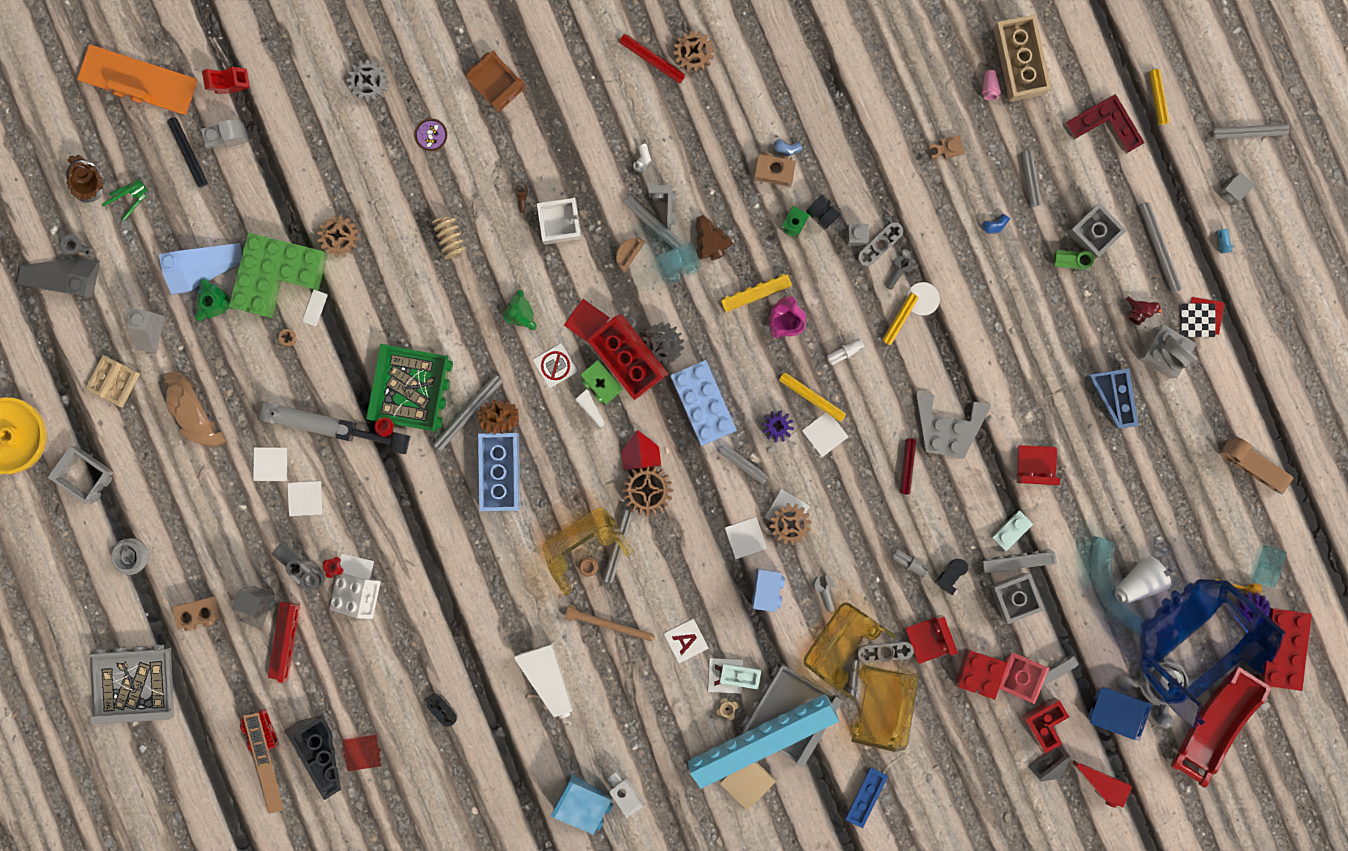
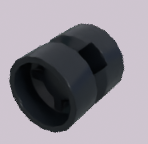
[806,194,842,231]

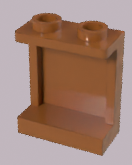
[466,50,526,113]

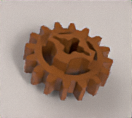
[477,399,519,435]

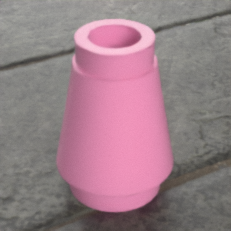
[982,70,1001,101]

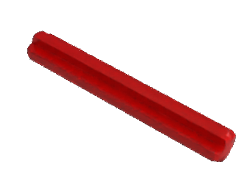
[620,34,685,84]

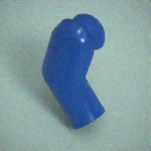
[982,214,1010,234]

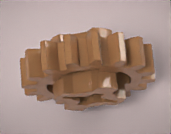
[673,30,714,73]
[317,215,360,257]
[770,503,812,545]

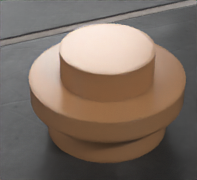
[579,557,598,577]

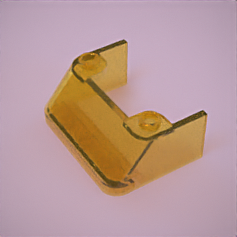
[542,507,634,597]
[804,602,897,700]

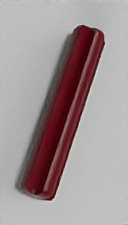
[900,438,916,495]

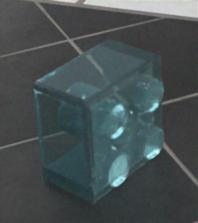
[656,242,701,284]

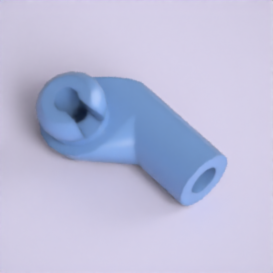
[774,139,803,156]

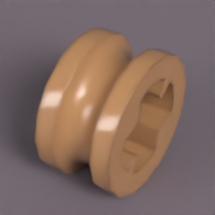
[278,329,297,347]

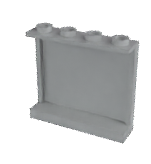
[741,663,842,768]

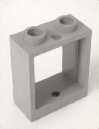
[47,446,114,504]

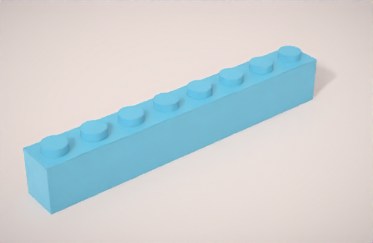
[688,694,839,789]

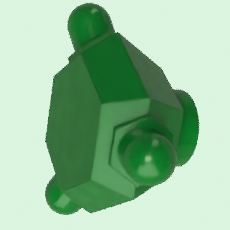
[195,278,233,321]
[503,289,537,330]

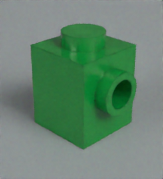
[781,206,810,238]

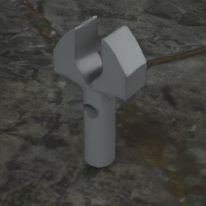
[886,255,913,290]

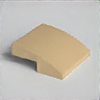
[85,355,140,408]
[719,762,776,810]

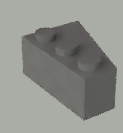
[232,586,276,630]

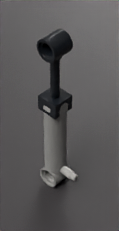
[257,401,411,454]

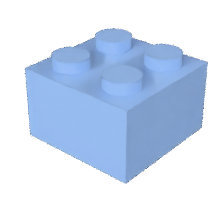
[752,568,785,612]

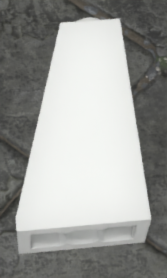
[514,643,574,719]

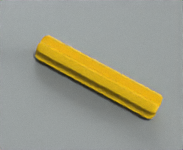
[1149,69,1170,125]
[882,293,919,345]

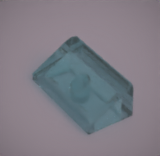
[1252,545,1287,588]

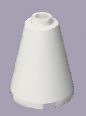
[1115,556,1171,604]

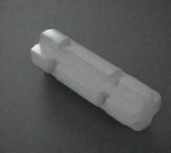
[848,660,862,698]

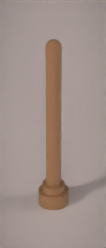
[564,605,655,641]

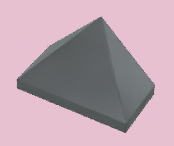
[1029,745,1071,782]

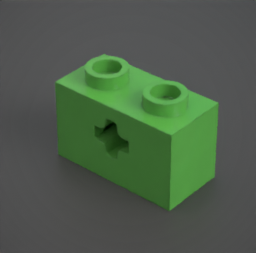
[581,360,623,405]

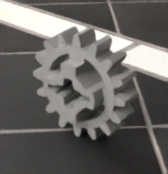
[347,60,390,103]

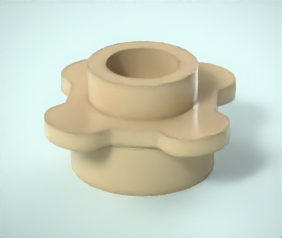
[716,698,738,720]

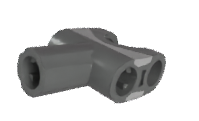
[272,542,326,590]

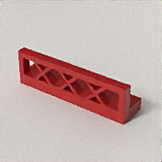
[268,601,301,683]

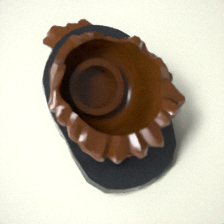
[66,155,104,203]

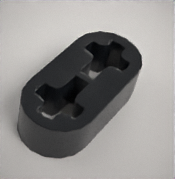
[427,694,458,727]

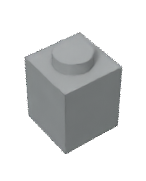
[1219,172,1255,205]
[847,224,869,246]

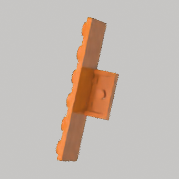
[77,45,198,115]

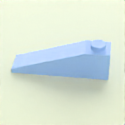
[159,243,243,295]

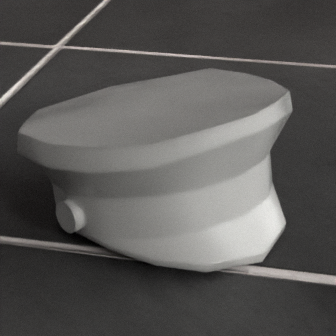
[1161,335,1197,369]
[111,538,149,575]

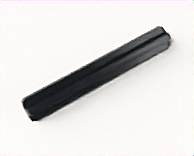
[167,117,208,188]

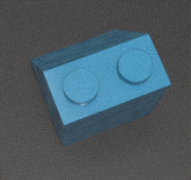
[551,775,614,834]

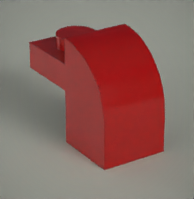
[202,67,250,94]

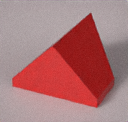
[621,429,661,470]

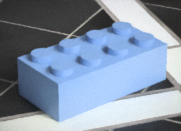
[670,360,737,446]
[478,433,520,511]

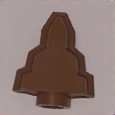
[696,215,734,261]

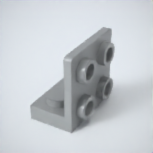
[649,185,676,229]

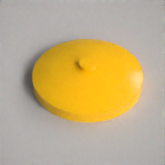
[0,397,47,474]

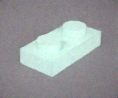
[991,511,1033,551]
[720,663,761,689]

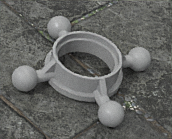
[1118,636,1210,729]

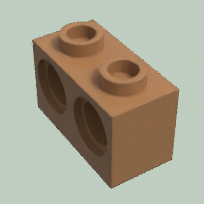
[172,597,221,631]

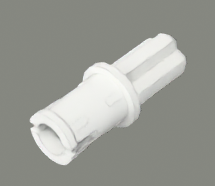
[827,338,865,365]

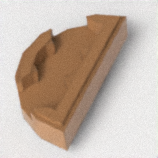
[616,238,646,273]

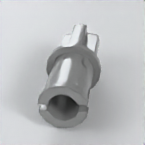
[892,549,929,578]

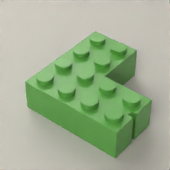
[229,233,328,319]

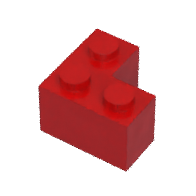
[1022,697,1069,753]

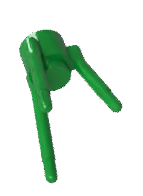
[102,179,148,221]

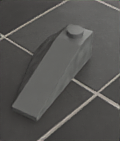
[17,258,100,299]

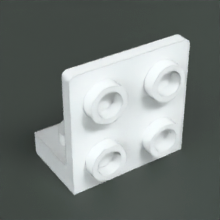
[330,573,381,619]

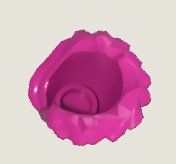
[769,296,806,338]

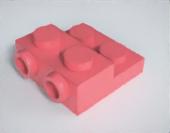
[999,652,1049,704]

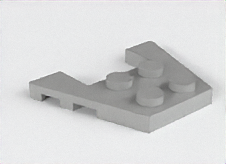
[916,393,991,458]

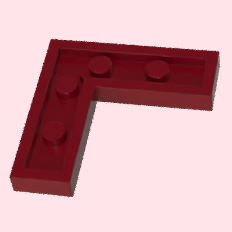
[1065,94,1145,154]

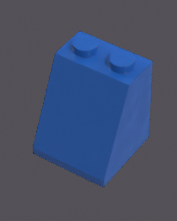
[1088,687,1152,740]

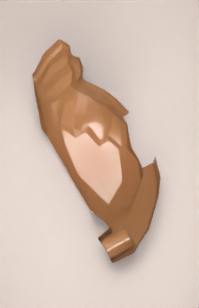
[162,372,227,447]

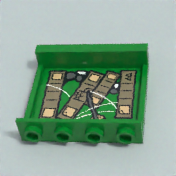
[367,344,453,432]

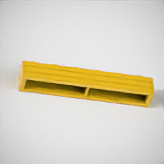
[721,274,792,313]

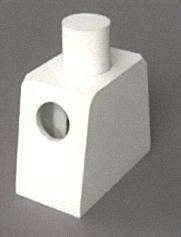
[607,772,647,818]

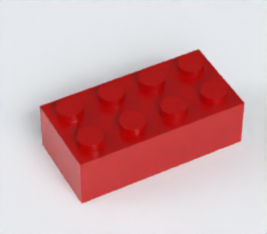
[587,314,669,400]
[1256,607,1312,691]

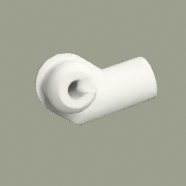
[633,144,651,172]

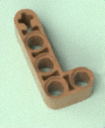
[1219,437,1293,495]

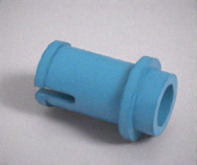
[1216,229,1234,254]

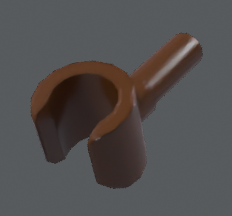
[516,185,528,213]

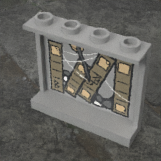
[87,645,174,724]

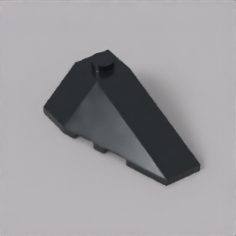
[284,715,341,800]

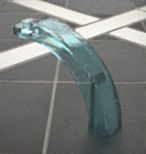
[1089,536,1168,638]

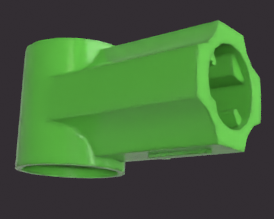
[1053,250,1094,271]

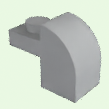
[201,120,249,149]

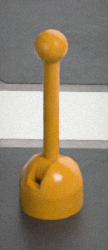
[1213,579,1262,596]

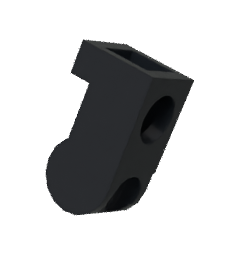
[934,559,968,595]

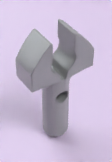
[814,575,835,612]

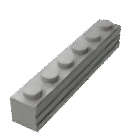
[981,549,1057,573]

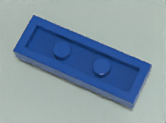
[845,766,888,828]

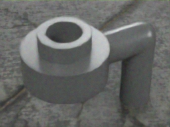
[60,235,94,256]

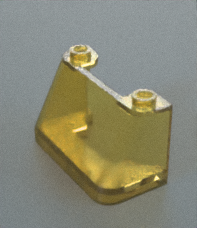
[850,665,918,752]

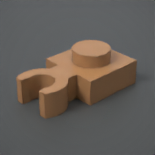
[928,135,964,160]

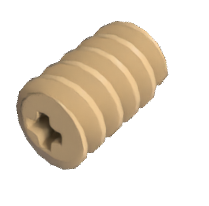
[432,217,466,259]

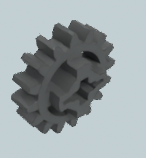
[643,322,684,365]

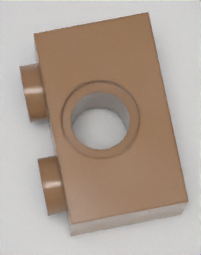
[754,152,796,187]

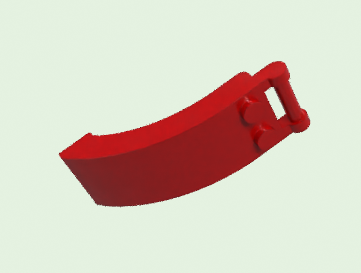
[1170,667,1272,788]

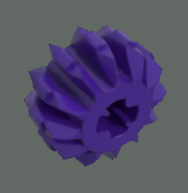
[762,410,794,443]
[1236,591,1270,624]

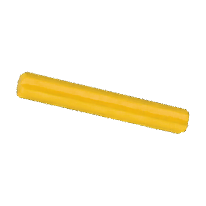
[779,372,846,422]

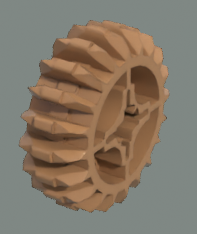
[621,465,673,516]

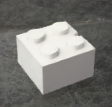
[537,198,582,245]

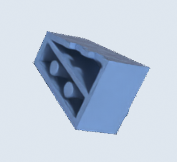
[1088,368,1139,429]

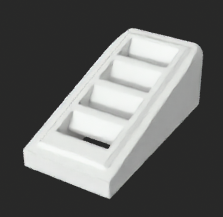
[576,389,605,428]

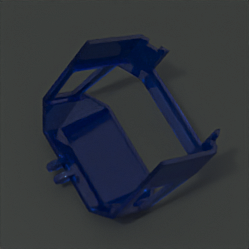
[1138,579,1286,729]

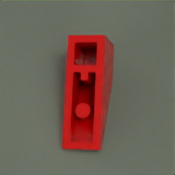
[1072,760,1132,808]

